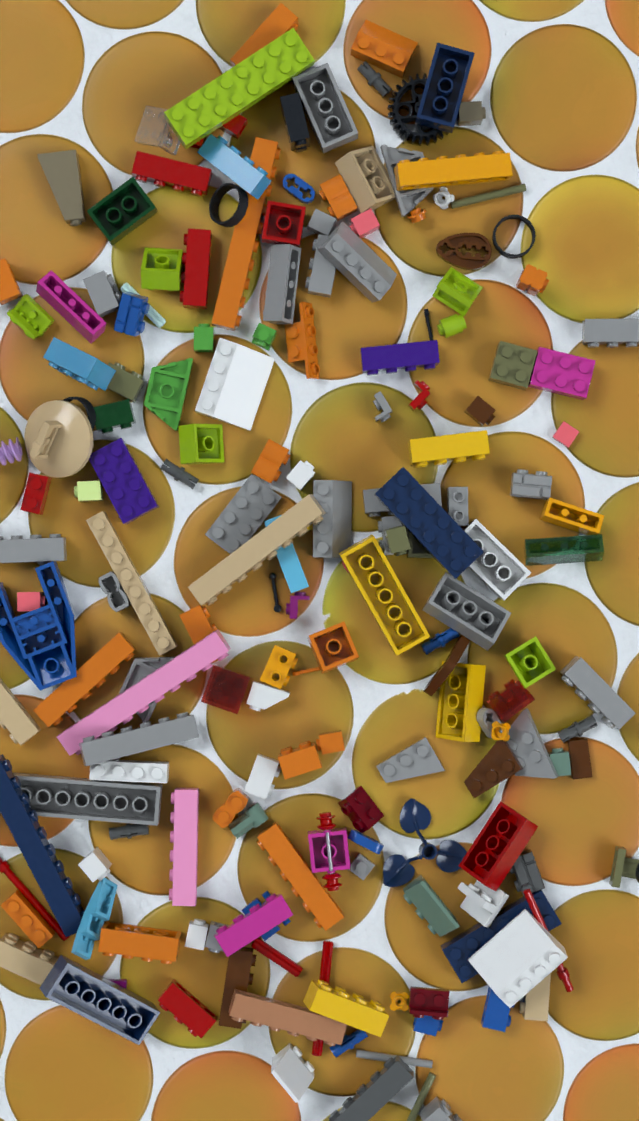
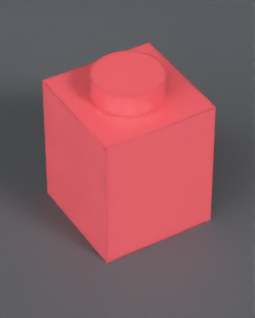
[349,208,380,239]
[17,592,47,612]

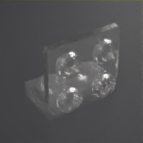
[134,106,180,155]

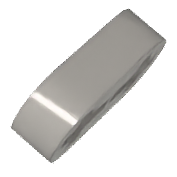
[476,708,502,739]

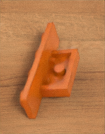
[285,302,320,379]

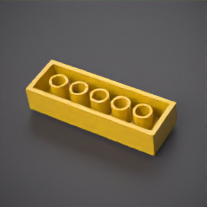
[338,535,430,656]

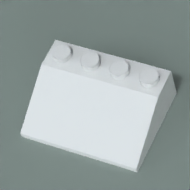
[195,338,275,431]
[468,909,568,1008]

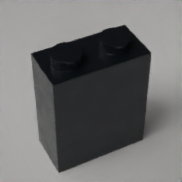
[280,92,310,152]

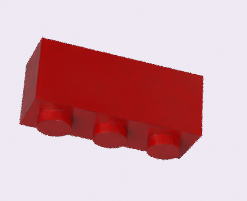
[158,979,217,1038]

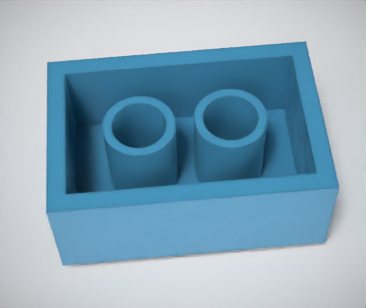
[43,337,116,391]

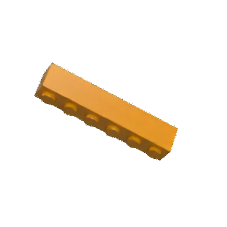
[394,151,513,191]

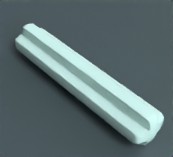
[120,282,166,328]

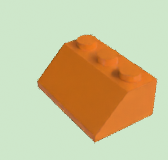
[350,20,418,78]

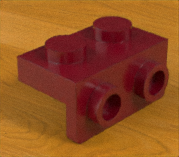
[338,786,384,833]

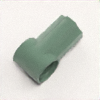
[228,802,269,839]

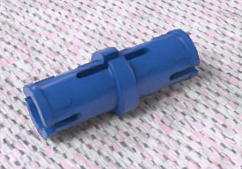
[420,628,460,655]
[329,1029,368,1058]

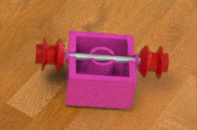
[308,812,350,891]

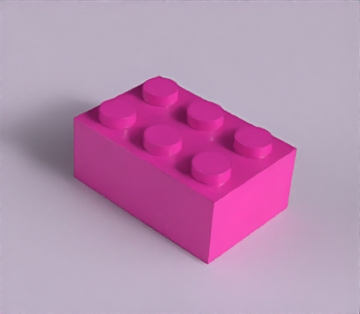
[528,347,595,400]

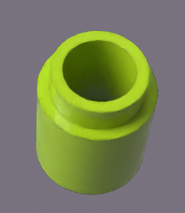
[437,314,467,338]

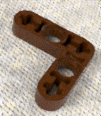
[423,635,470,696]

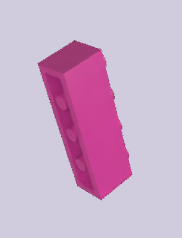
[36,270,106,343]
[214,893,293,957]

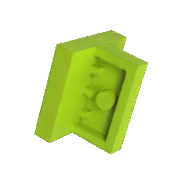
[432,267,483,316]

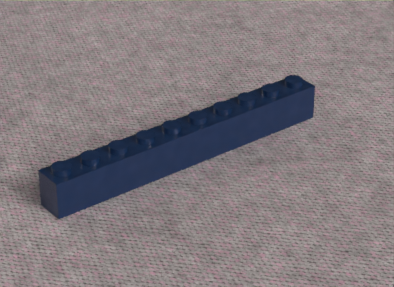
[0,754,85,937]

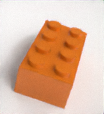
[98,921,182,964]

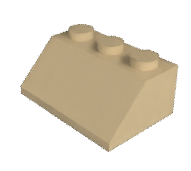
[335,146,396,213]

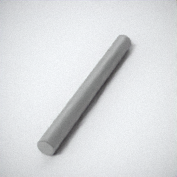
[356,1050,433,1068]

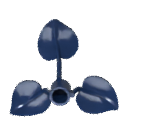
[383,798,467,887]

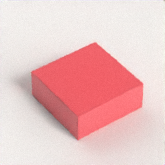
[552,421,579,448]

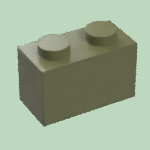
[107,362,145,403]
[383,525,411,556]

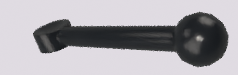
[424,309,433,341]
[269,573,281,612]

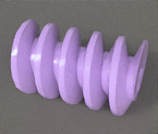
[0,437,23,465]

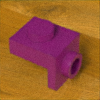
[286,592,310,619]

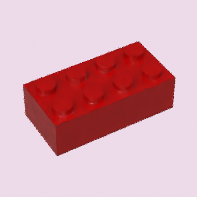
[459,801,538,891]

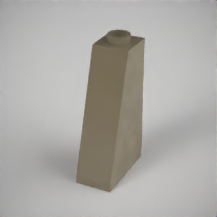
[38,150,86,226]

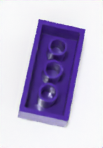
[89,438,159,525]

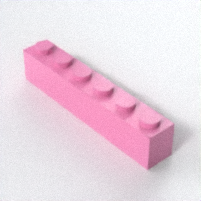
[169,788,199,906]

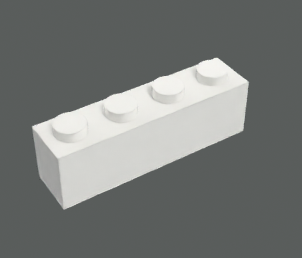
[89,759,169,783]

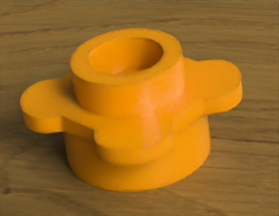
[491,721,511,741]
[390,991,409,1011]

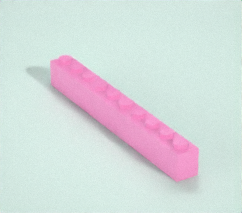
[57,629,231,756]

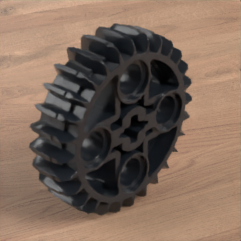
[387,73,457,146]

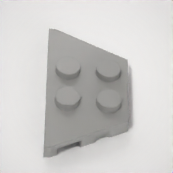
[380,145,434,217]
[119,657,175,723]
[507,708,558,779]

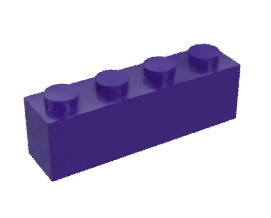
[360,340,440,376]

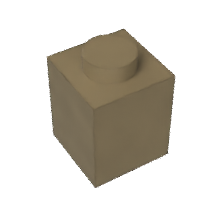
[458,101,486,126]

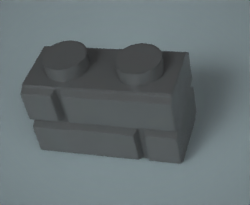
[510,850,545,896]

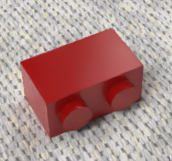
[20,472,52,515]

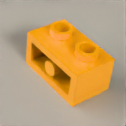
[260,644,298,689]

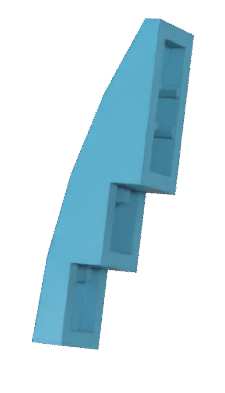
[264,515,309,593]
[71,878,117,960]

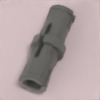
[357,61,392,98]
[160,459,199,489]
[558,715,598,743]
[109,823,149,840]

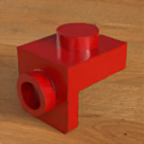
[408,380,431,411]

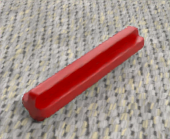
[251,938,303,977]

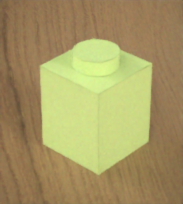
[74,480,103,502]

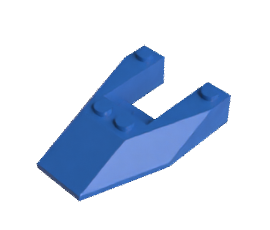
[0,561,77,691]

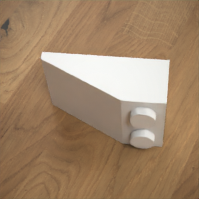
[271,1043,315,1103]

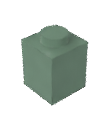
[548,748,571,776]

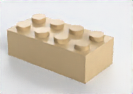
[0,933,59,985]

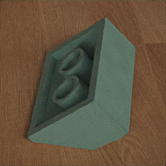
[403,875,460,937]

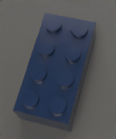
[415,43,475,133]

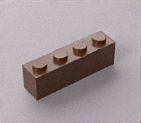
[218,947,257,1029]

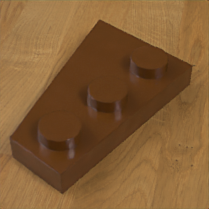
[464,740,523,798]

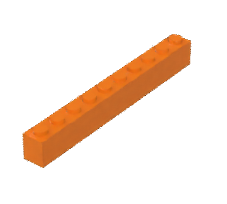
[212,137,281,331]

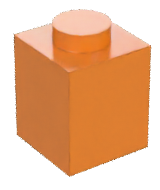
[316,730,345,755]

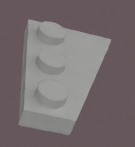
[376,737,445,783]

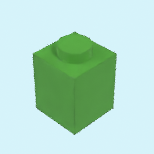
[194,324,214,352]

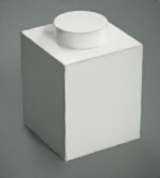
[286,460,315,491]
[185,919,209,950]

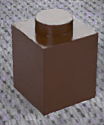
[465,396,495,426]

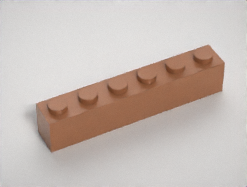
[228,989,347,1046]

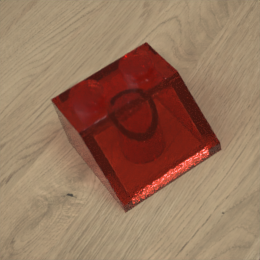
[487,679,535,723]

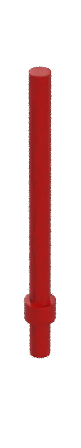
[0,857,69,941]
[523,889,574,992]

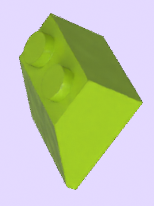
[141,247,183,291]
[178,424,225,464]
[504,636,556,689]

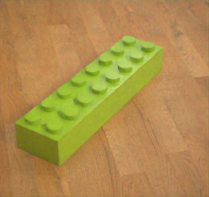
[164,28,315,150]

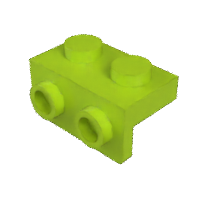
[7,294,55,340]

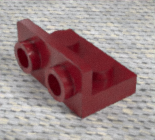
[408,986,450,1020]

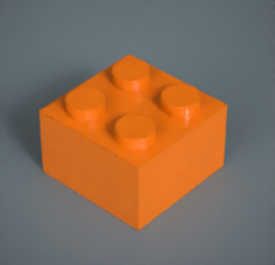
[307,622,359,674]
[278,740,322,780]

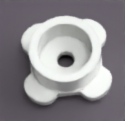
[433,186,455,209]

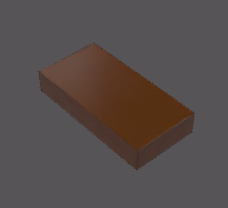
[568,738,593,780]

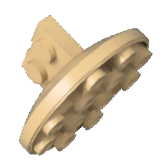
[24,400,94,478]

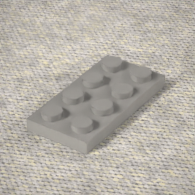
[205,474,282,554]

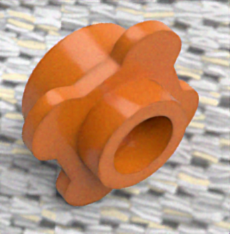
[407,207,427,223]

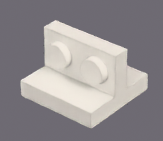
[458,880,509,928]

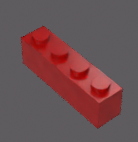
[131,151,212,197]
[180,228,212,309]

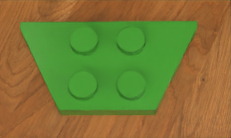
[144,358,194,431]

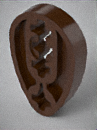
[436,233,492,271]

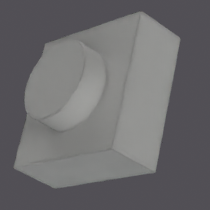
[349,853,375,880]

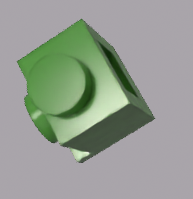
[252,323,277,351]

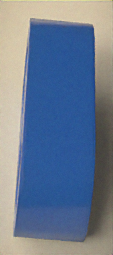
[283,174,315,204]
[347,829,384,854]

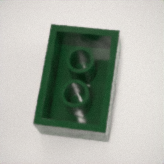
[87,177,158,246]

